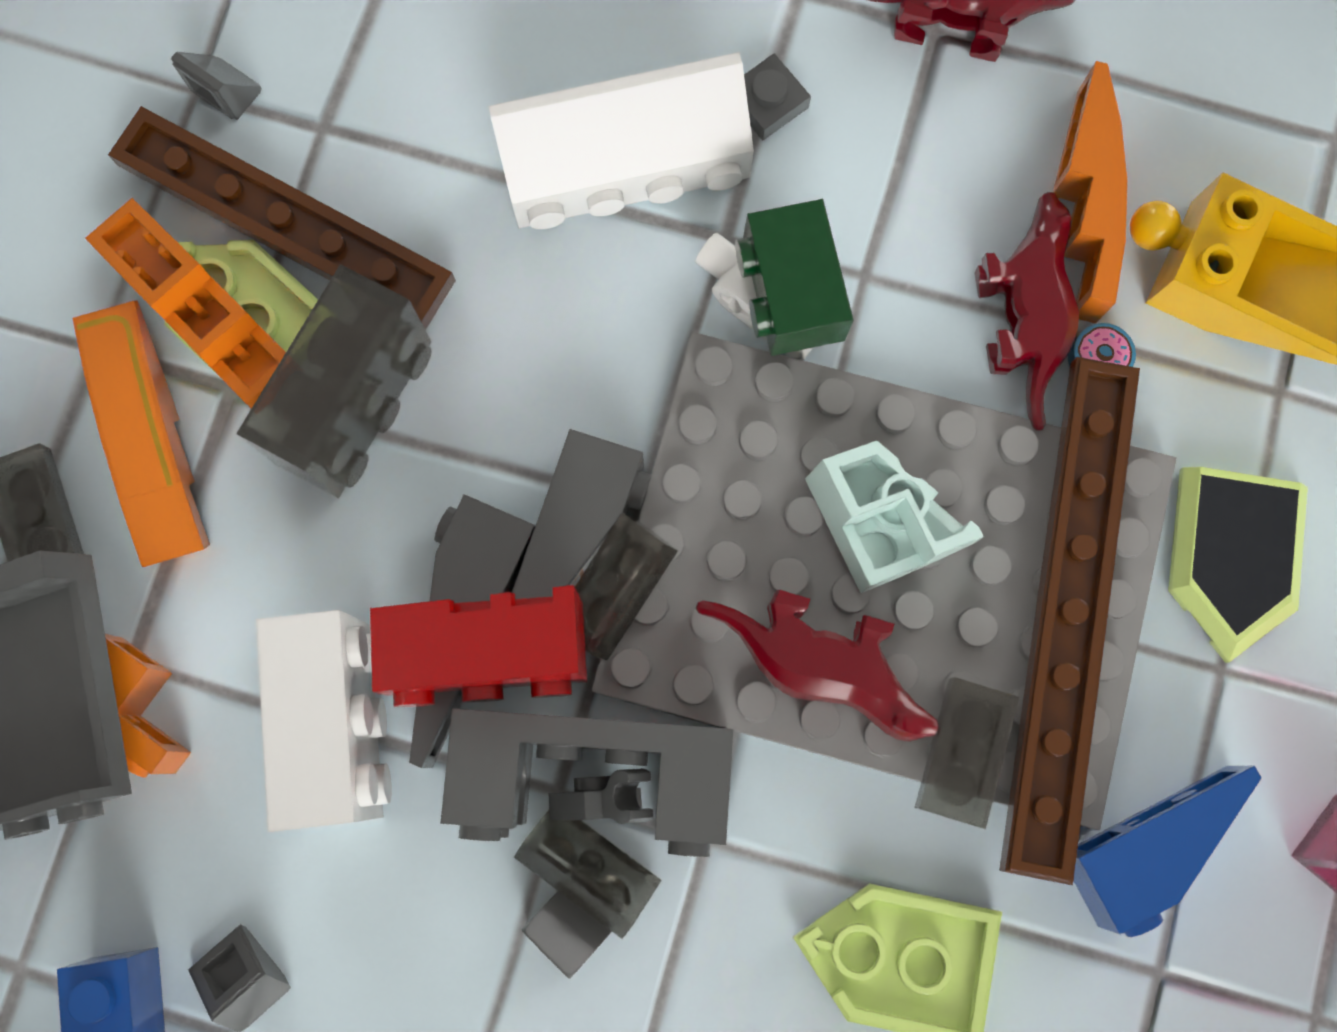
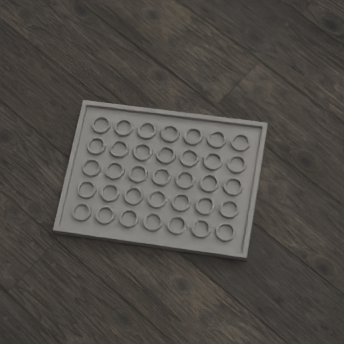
[591,332,1177,830]

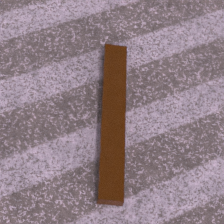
[999,357,1140,886]

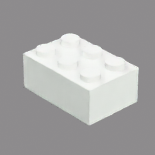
[256,610,392,832]

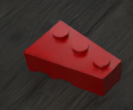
[370,585,587,707]

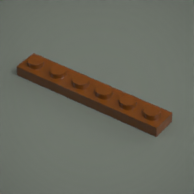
[108,106,456,332]

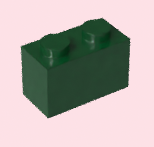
[735,199,854,356]

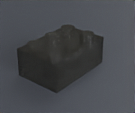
[236,264,432,499]

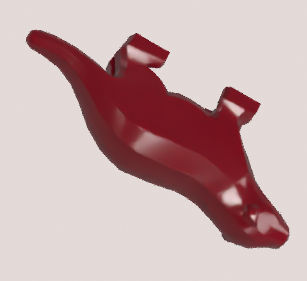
[868,0,1076,62]
[974,192,1079,431]
[695,590,939,742]

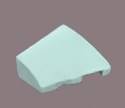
[805,440,984,593]

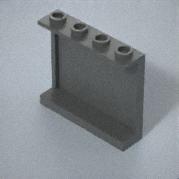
[0,550,132,840]

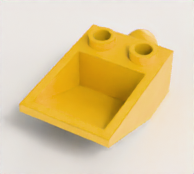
[1129,172,1337,365]

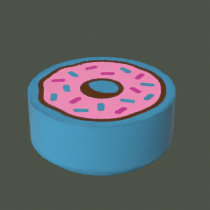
[1068,323,1136,367]

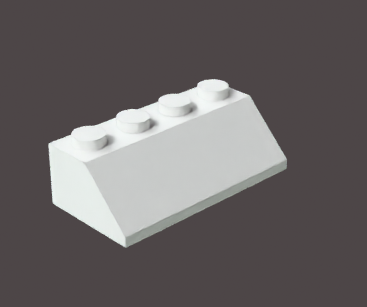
[488,52,754,229]

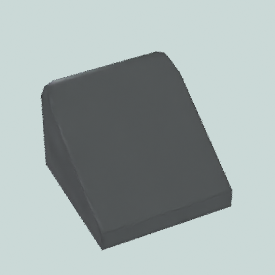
[171,52,262,120]
[522,876,619,979]
[188,924,291,1032]

